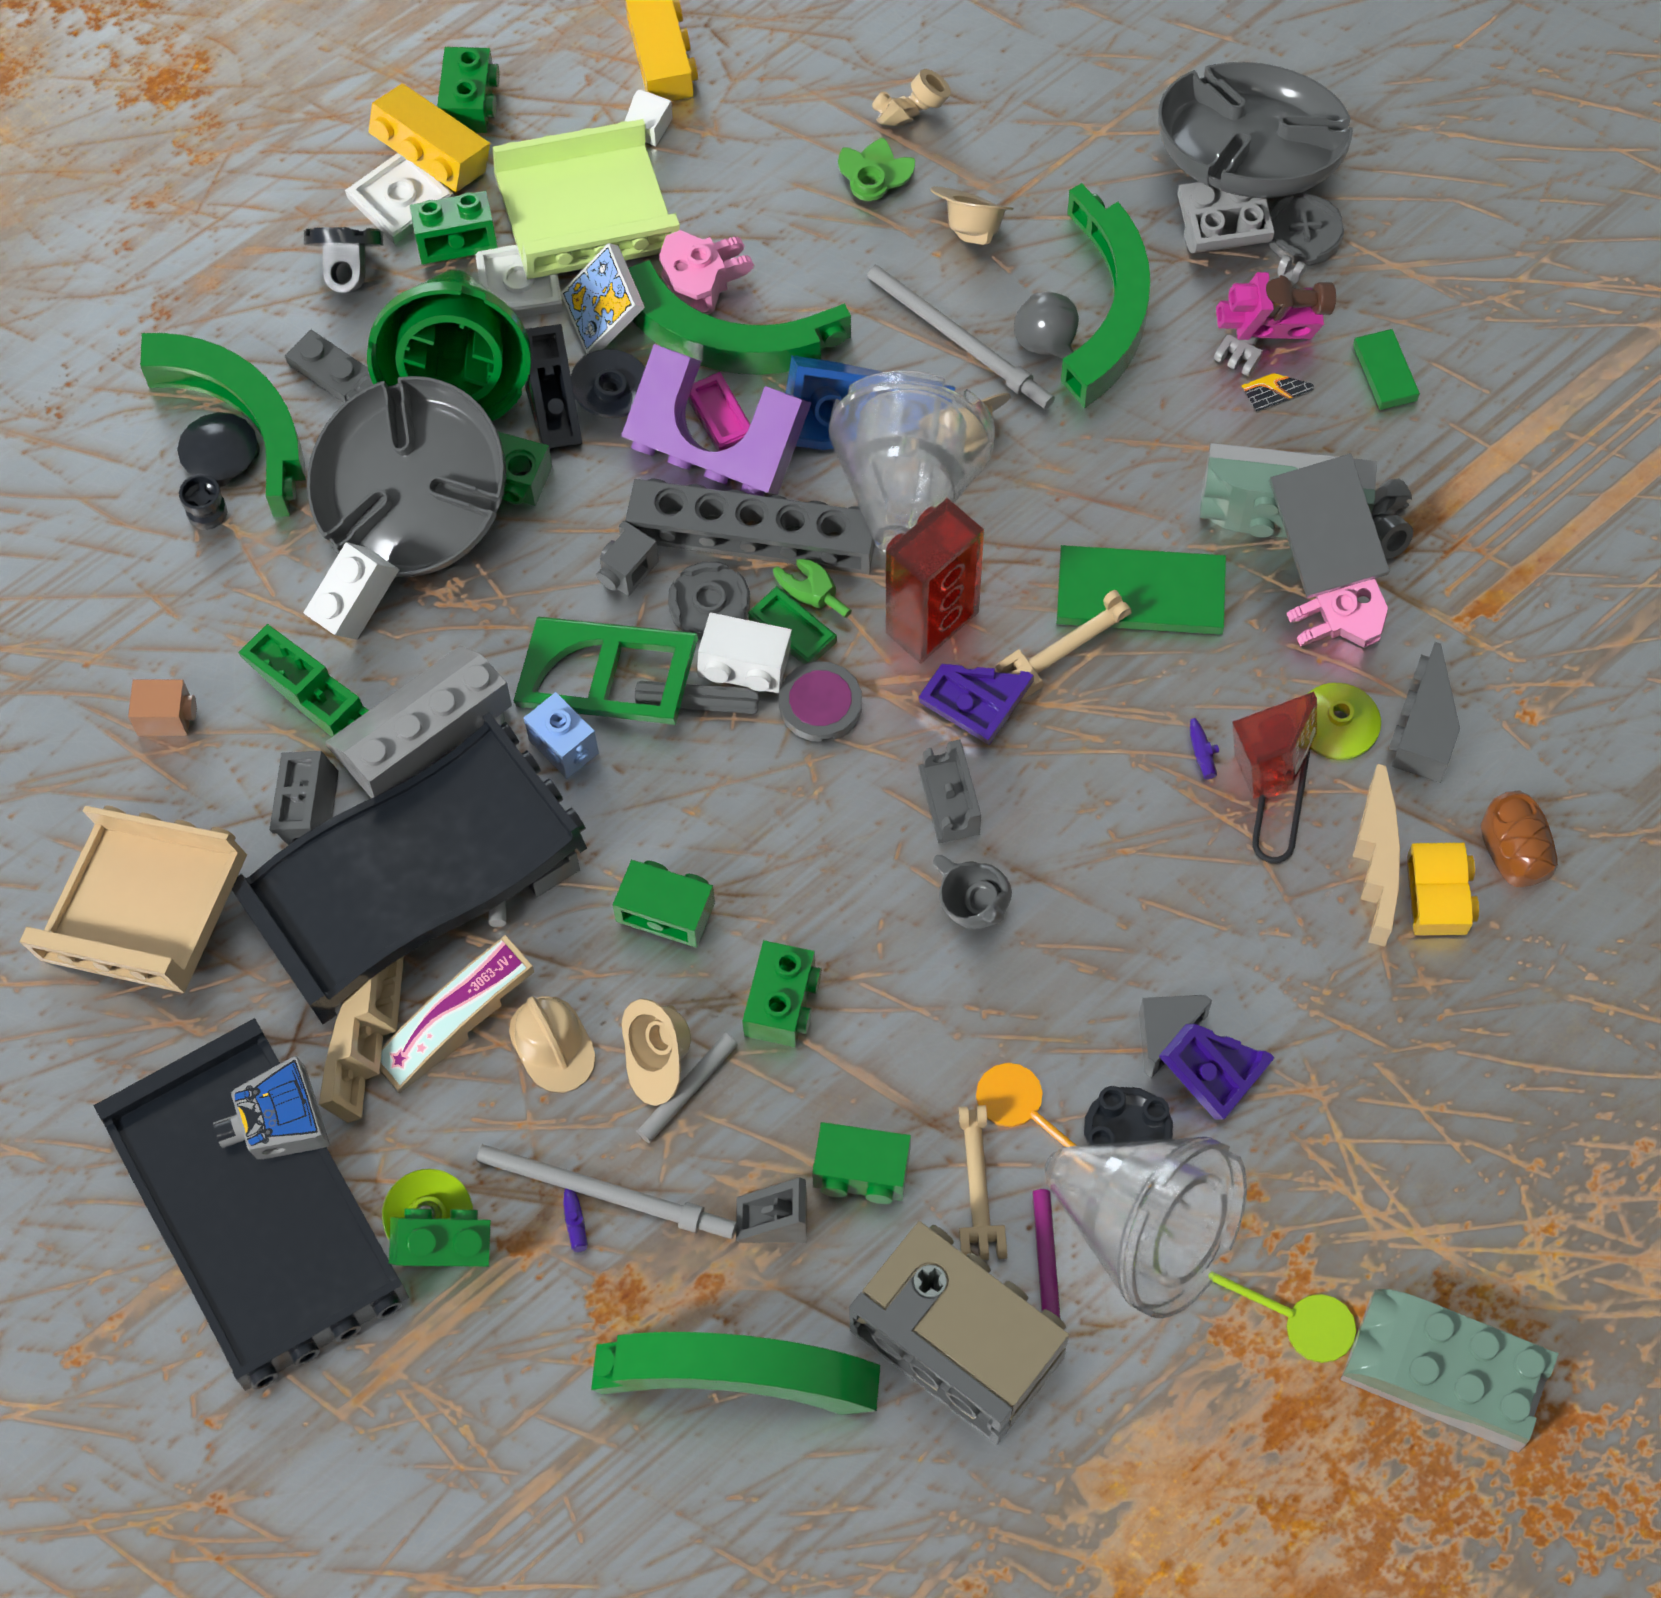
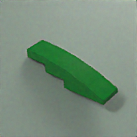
[238,624,369,737]

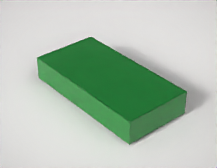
[1353,329,1420,410]
[748,586,837,665]

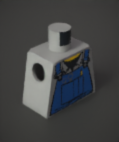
[213,1056,330,1159]

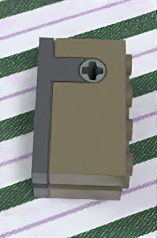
[849,1221,1069,1445]

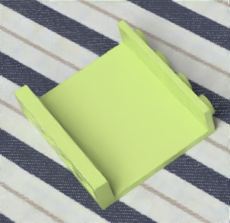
[493,119,680,279]

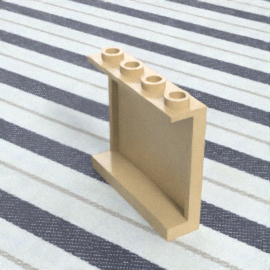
[19,805,247,993]

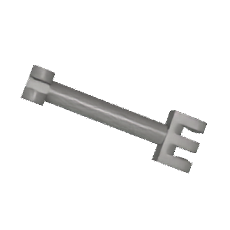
[1213,254,1307,377]

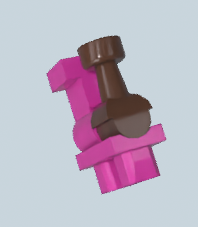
[1216,272,1336,340]

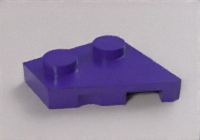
[918,664,1034,745]
[1159,1024,1275,1120]

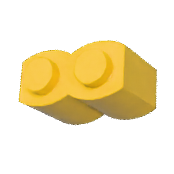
[1407,842,1479,935]

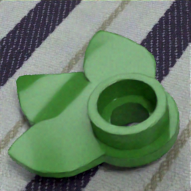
[838,138,915,201]

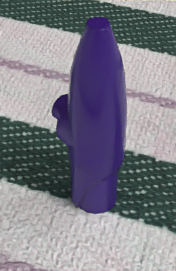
[1190,718,1219,780]
[563,1189,588,1252]

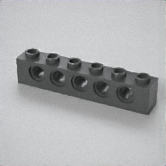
[625,478,877,575]

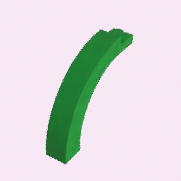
[1061,183,1150,408]
[628,260,851,375]
[140,333,306,517]
[591,1332,880,1415]

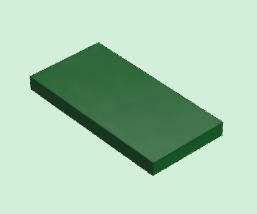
[1056,545,1226,635]

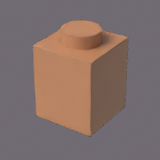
[128,679,197,736]

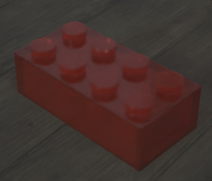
[885,498,984,664]

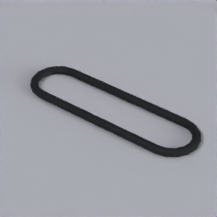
[1252,730,1310,863]

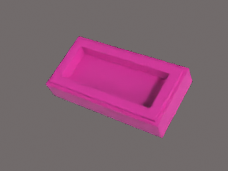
[688,372,751,451]

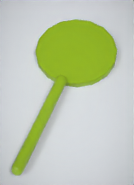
[1209,1272,1356,1363]

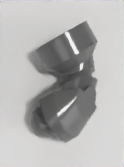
[1371,479,1413,559]

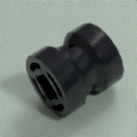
[179,474,228,530]

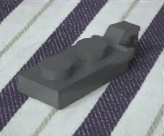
[285,329,373,403]

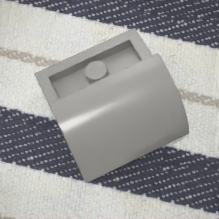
[1177,182,1274,254]

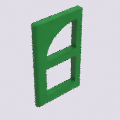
[513,616,698,725]

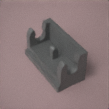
[918,739,981,844]
[269,751,339,845]

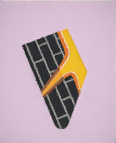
[1241,373,1314,412]

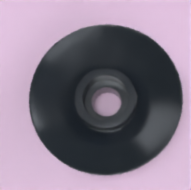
[571,349,645,418]

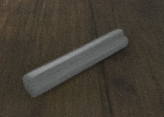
[635,681,759,714]

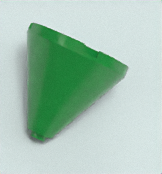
[367,270,531,421]

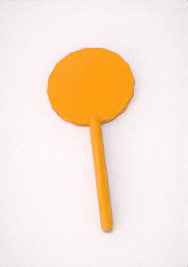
[976,1063,1101,1172]

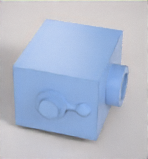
[523,692,599,779]

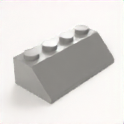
[325,645,512,798]

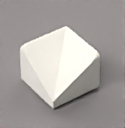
[625,89,673,146]

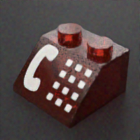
[1232,691,1317,799]

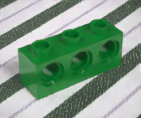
[497,431,552,506]

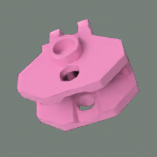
[659,230,754,315]
[1286,579,1388,648]

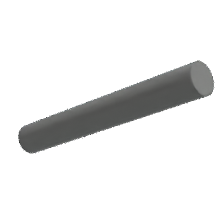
[637,1033,738,1143]

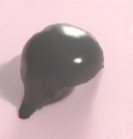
[1014,291,1079,359]
[933,855,1012,930]

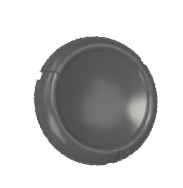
[1158,62,1353,198]
[307,376,507,578]

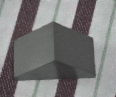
[1139,995,1212,1078]
[736,1177,807,1243]

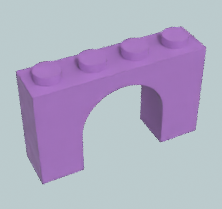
[621,344,811,496]

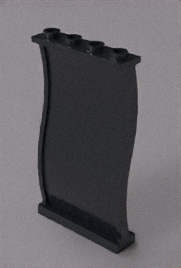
[232,712,587,1025]
[93,1018,409,1391]

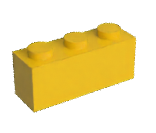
[625,0,698,101]
[368,83,490,192]

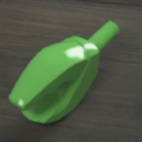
[773,559,852,618]

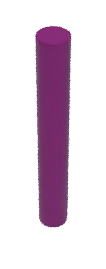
[1032,1189,1061,1319]

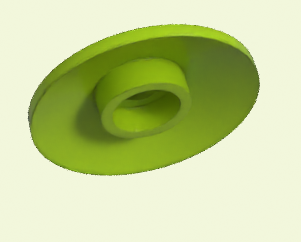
[1296,683,1381,760]
[382,1169,473,1241]

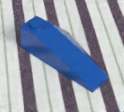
[786,356,955,450]

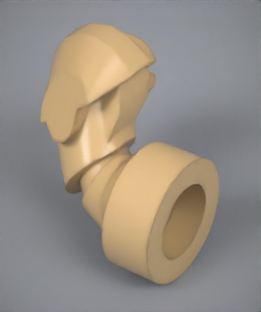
[872,69,951,126]

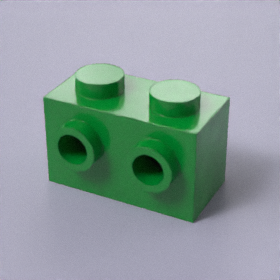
[437,47,500,133]
[409,191,498,265]
[612,859,715,948]
[742,940,822,1047]
[812,1122,911,1204]
[389,1208,491,1267]

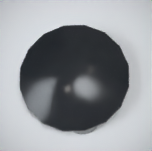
[177,412,260,487]
[1084,1086,1173,1171]

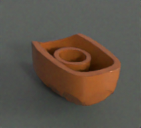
[1481,790,1558,888]

